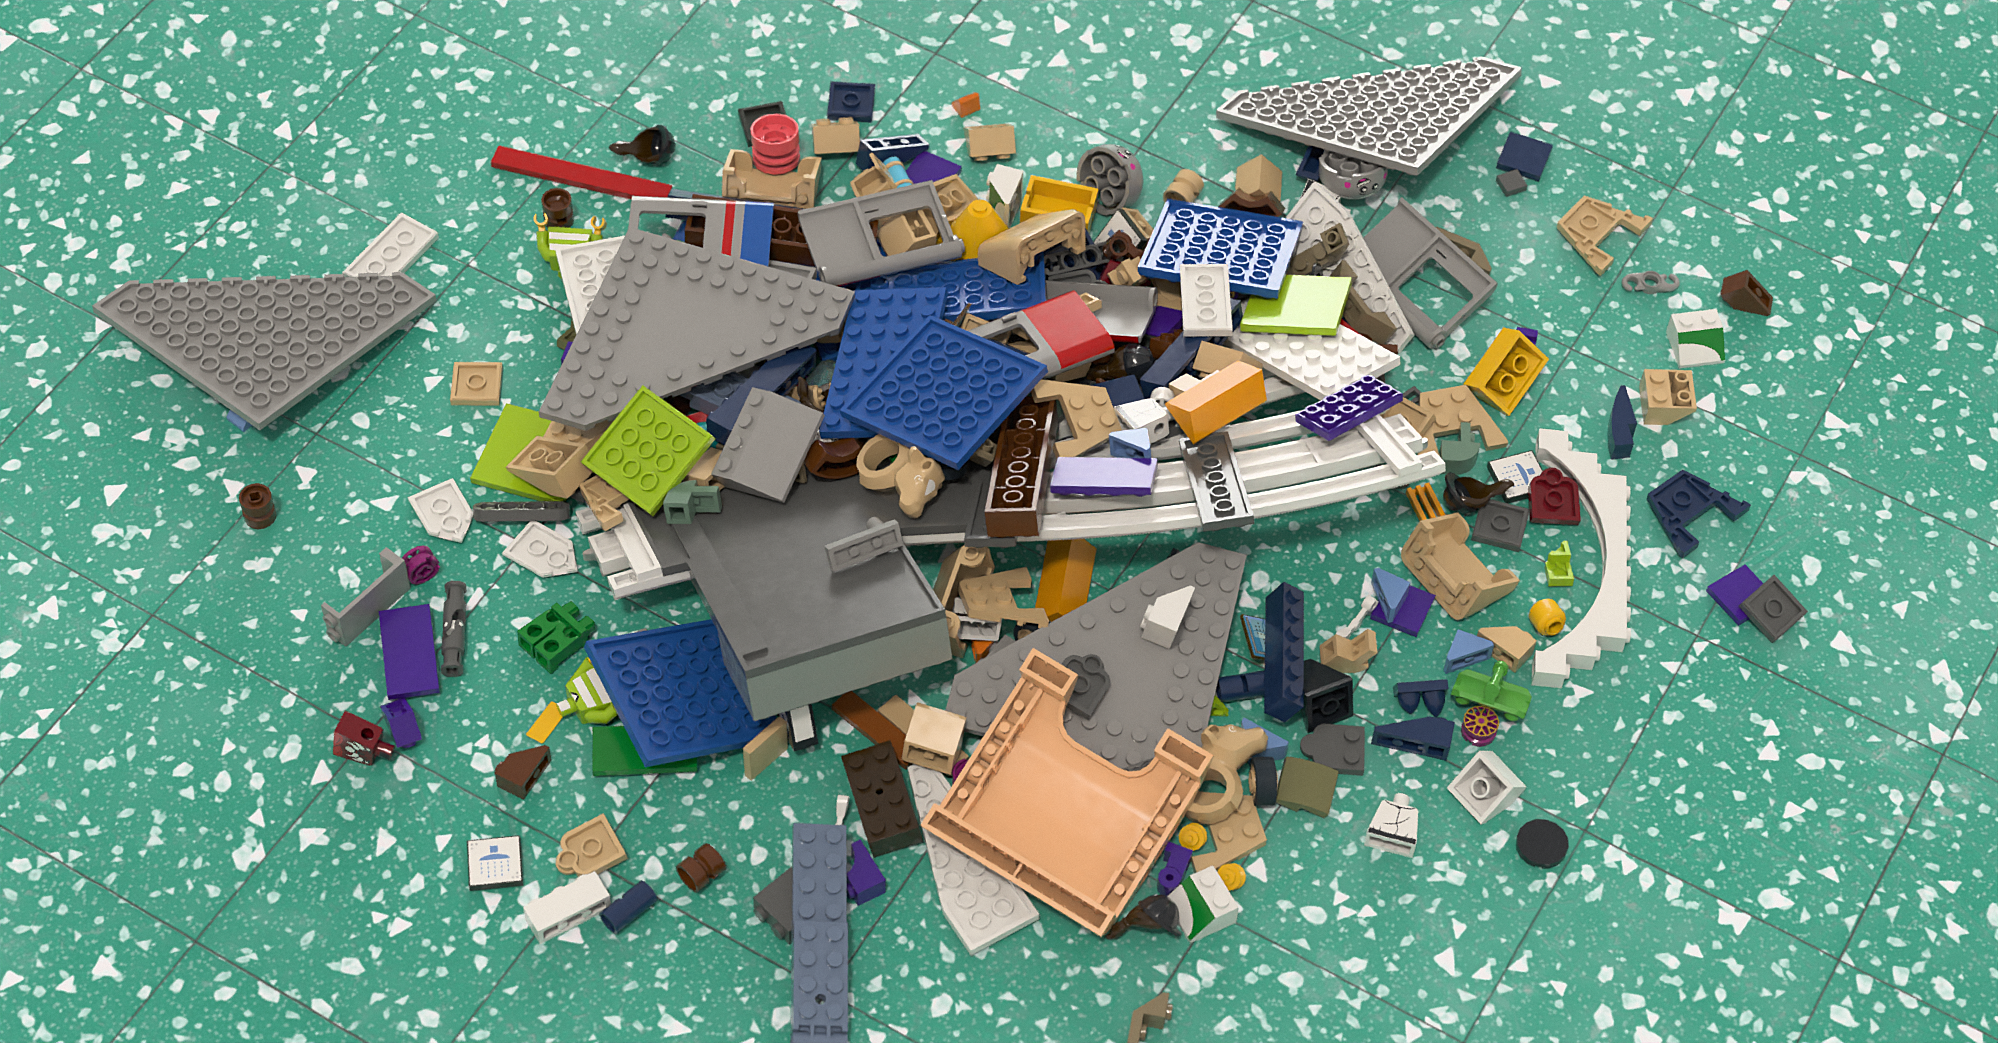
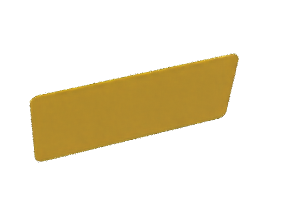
[526,702,563,743]

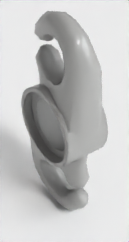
[1622,271,1680,294]

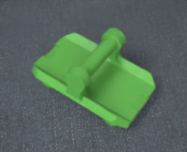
[1451,661,1532,721]

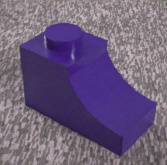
[380,698,422,748]
[846,840,886,906]

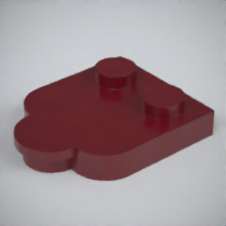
[1528,467,1581,525]

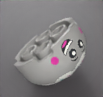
[1076,144,1143,215]
[1319,150,1388,199]

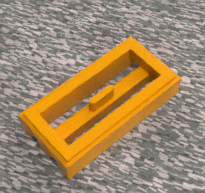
[1406,483,1445,521]

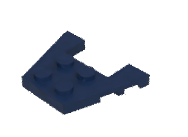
[1647,469,1751,558]

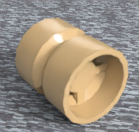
[1163,169,1204,203]

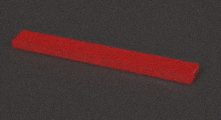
[491,145,673,200]

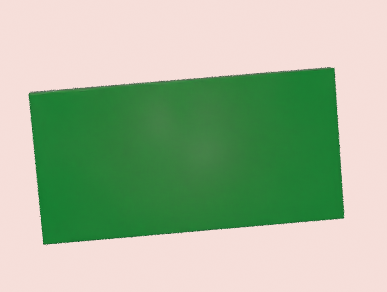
[592,726,697,776]

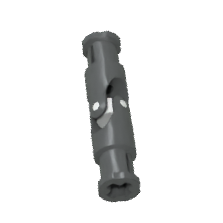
[441,581,467,677]

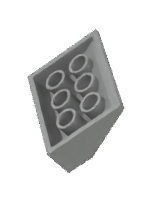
[711,387,825,503]

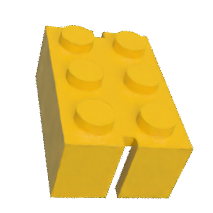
[1020,175,1098,233]

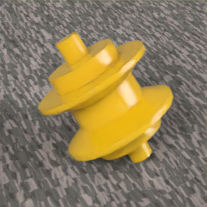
[1179,823,1207,851]
[1217,863,1246,890]

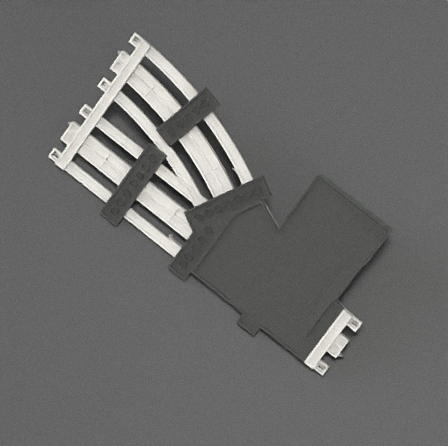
[575,345,1446,752]

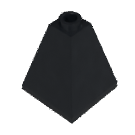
[1301,658,1353,733]

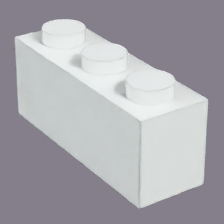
[523,871,611,944]

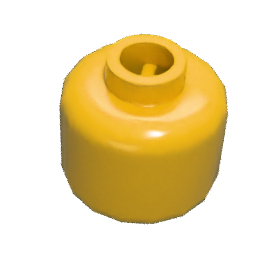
[1529,599,1566,636]

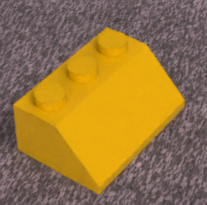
[1463,327,1549,416]

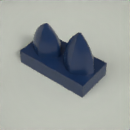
[1393,679,1449,717]

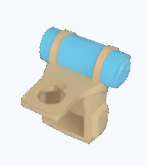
[850,153,913,197]

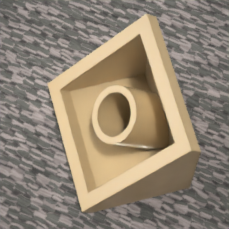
[1235,154,1282,201]

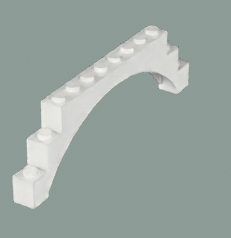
[1531,428,1631,688]

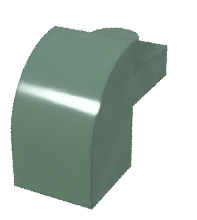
[1439,422,1480,475]
[663,480,722,524]

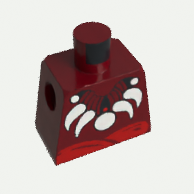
[333,711,395,766]

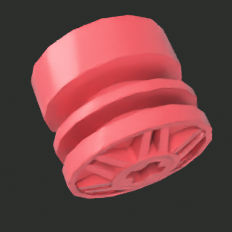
[751,114,800,175]

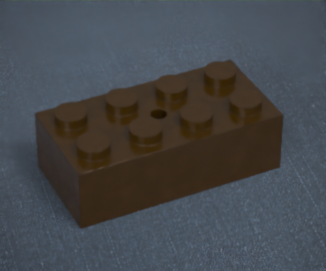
[841,740,923,858]

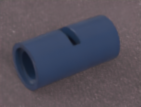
[1216,670,1265,703]
[599,880,657,934]

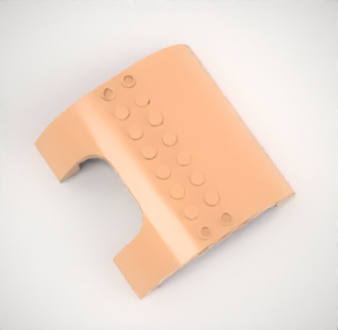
[920,648,1213,937]

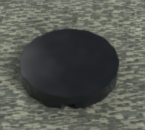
[1516,819,1569,869]

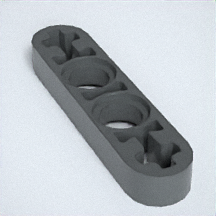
[1044,241,1120,278]
[473,501,570,522]

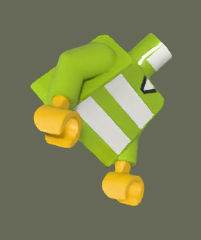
[534,213,607,279]
[556,657,618,724]

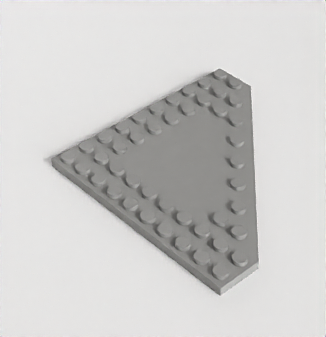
[1216,57,1522,176]
[539,227,855,431]
[92,272,436,430]
[945,542,1247,769]

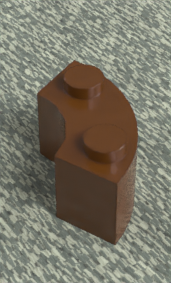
[1218,188,1286,217]
[804,438,865,479]

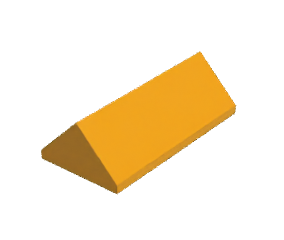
[1164,361,1267,445]
[1035,538,1096,622]

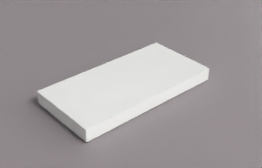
[342,213,439,277]
[1180,264,1232,337]

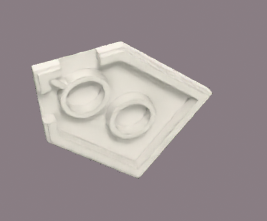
[408,478,473,543]
[502,521,578,578]

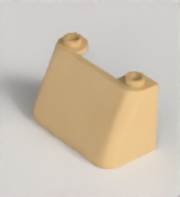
[722,149,822,209]
[978,209,1086,285]
[1401,512,1520,620]
[933,545,995,658]

